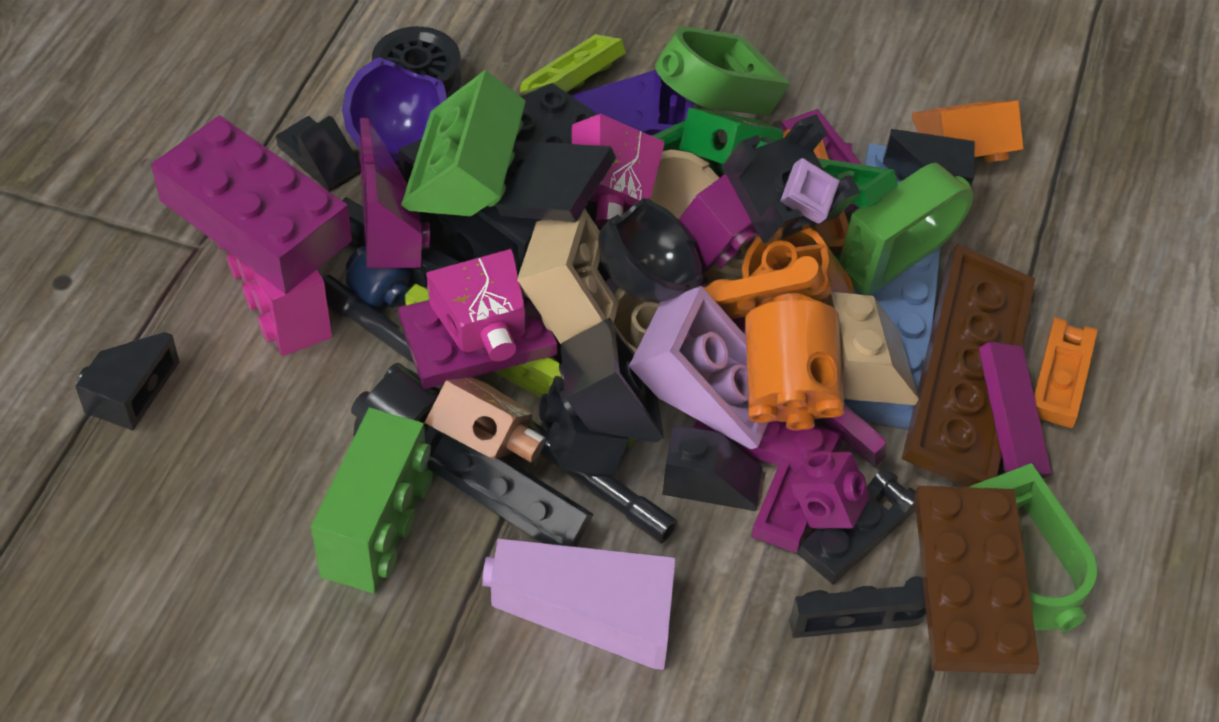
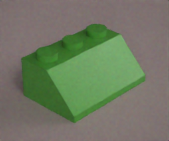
[401,70,526,216]

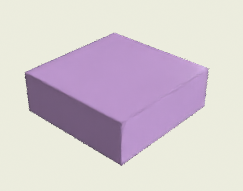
[780,158,840,224]

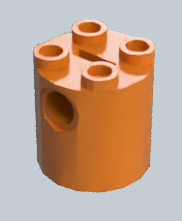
[742,228,855,303]
[745,293,845,431]

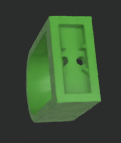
[655,26,791,116]
[839,163,974,296]
[970,463,1097,632]

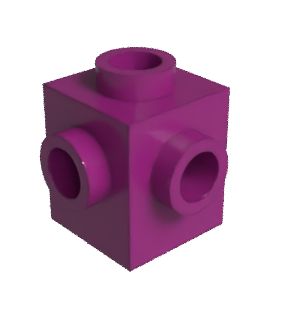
[791,451,870,528]

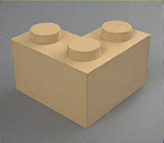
[517,208,619,344]

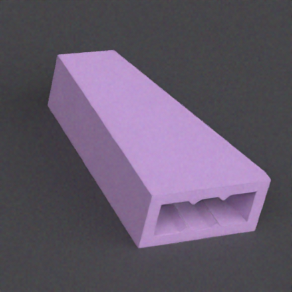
[483,539,675,670]

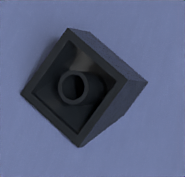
[559,318,664,442]

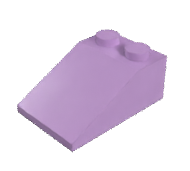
[629,286,768,449]

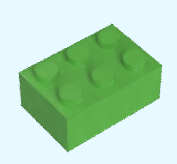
[311,407,433,594]

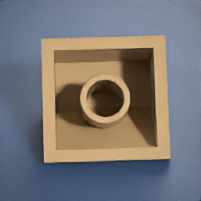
[825,292,919,405]

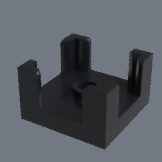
[722,114,861,245]

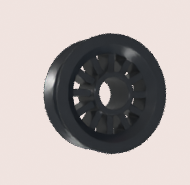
[372,26,461,98]

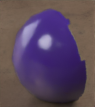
[342,58,447,162]

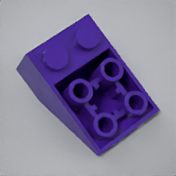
[572,70,694,136]

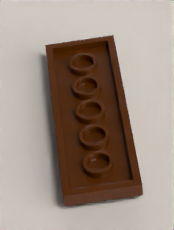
[902,244,1035,487]

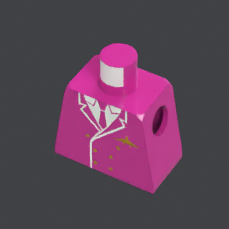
[572,114,664,227]
[426,249,525,361]

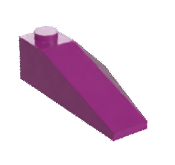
[360,118,430,268]

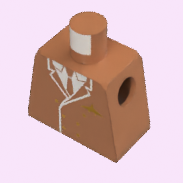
[425,377,546,463]

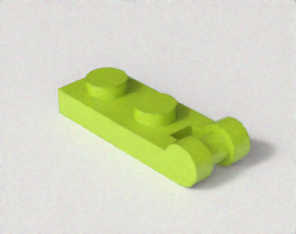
[520,34,626,93]

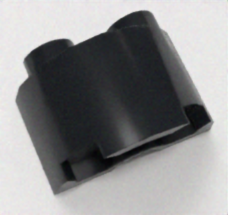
[351,363,441,436]

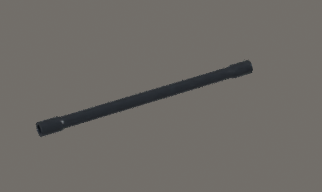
[322,275,678,543]

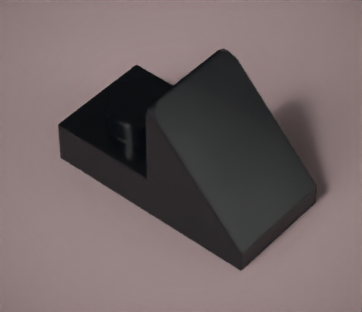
[276,115,361,192]

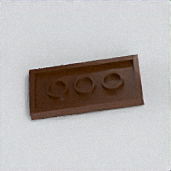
[914,486,1040,674]

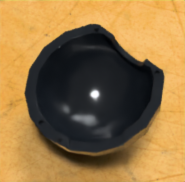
[598,198,705,303]

